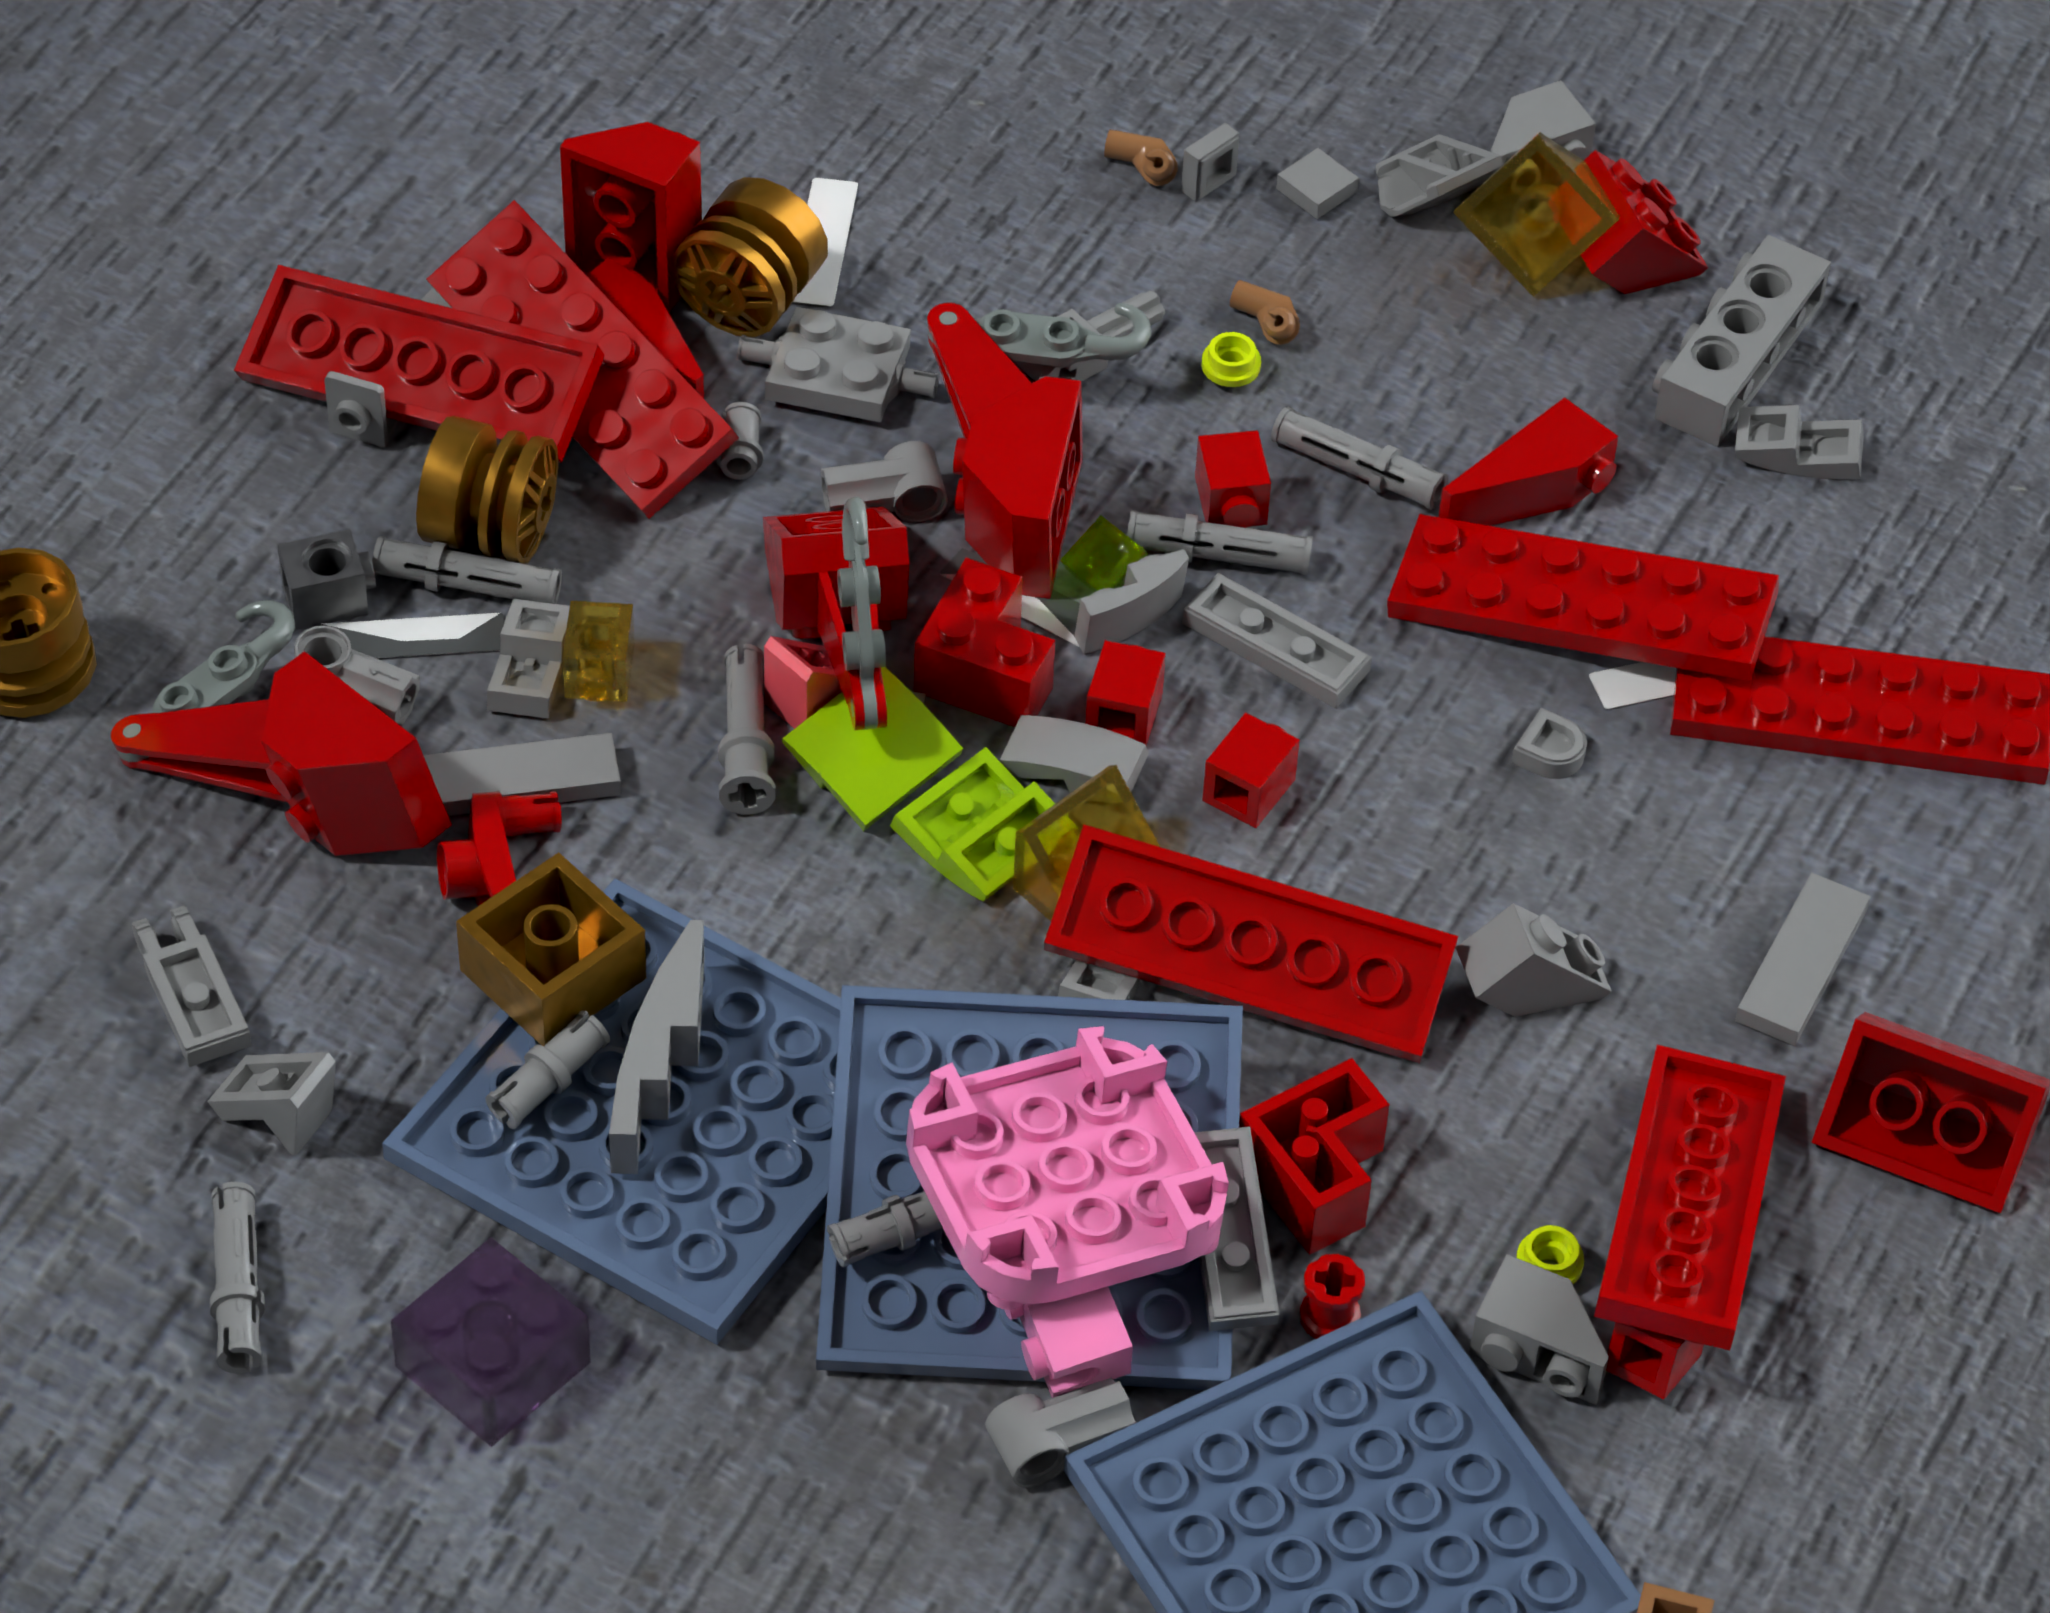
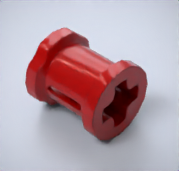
[1299,1254,1365,1339]

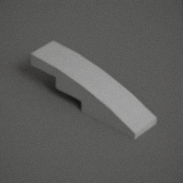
[609,920,705,1174]

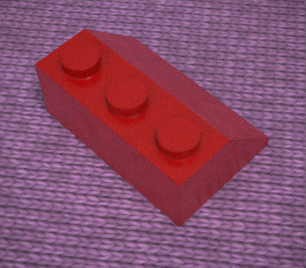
[560,122,702,313]
[1811,1012,2050,1213]

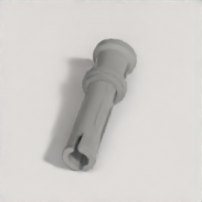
[718,644,775,815]

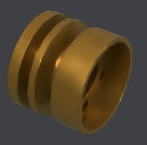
[671,177,828,337]
[416,416,558,564]
[0,547,97,718]

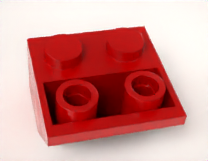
[1545,150,1708,294]

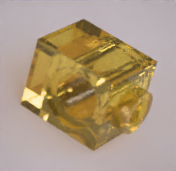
[563,601,635,702]

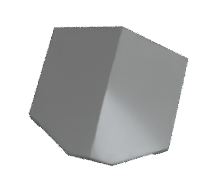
[1376,134,1503,217]

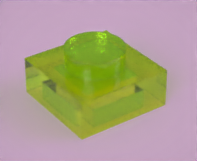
[1060,515,1148,592]

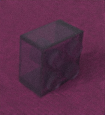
[391,1237,591,1447]

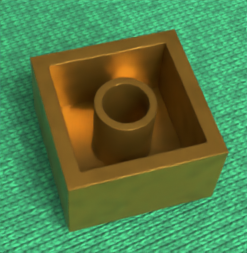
[456,852,647,1046]

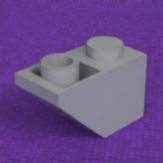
[1485,80,1596,199]
[1456,903,1612,1017]
[1469,1254,1609,1405]

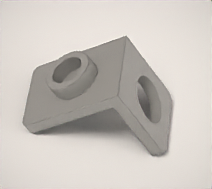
[324,371,400,448]

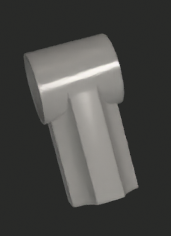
[820,441,948,522]
[294,626,420,725]
[985,1378,1136,1488]

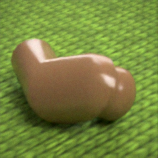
[1104,129,1178,186]
[1230,280,1300,345]

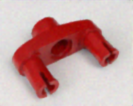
[437,791,562,906]

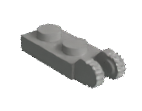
[131,905,252,1067]

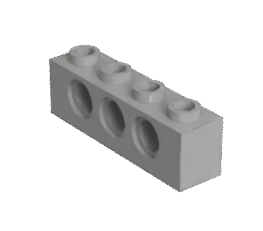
[1652,235,1831,447]

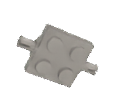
[737,307,940,422]

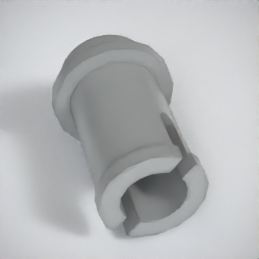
[716,402,764,480]

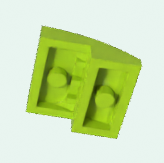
[782,667,963,832]
[890,747,1077,902]

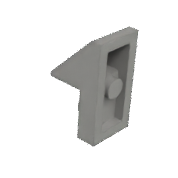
[207,1052,336,1155]

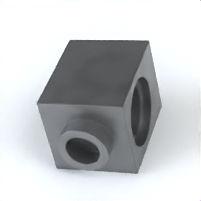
[277,529,376,630]

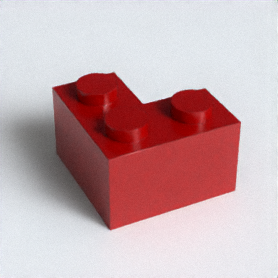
[914,557,1055,727]
[1239,1058,1390,1255]

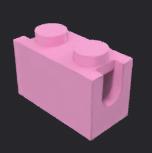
[1004,1287,1133,1398]

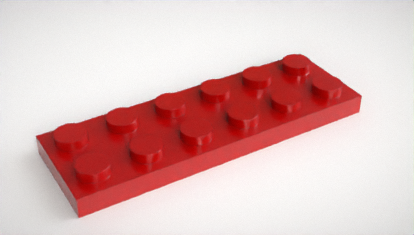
[426,200,739,519]
[234,265,605,463]
[1387,514,1779,681]
[1670,636,2050,785]
[1044,824,1458,1064]
[1594,1044,1786,1351]

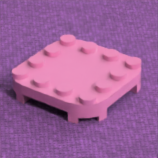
[906,1026,1229,1310]

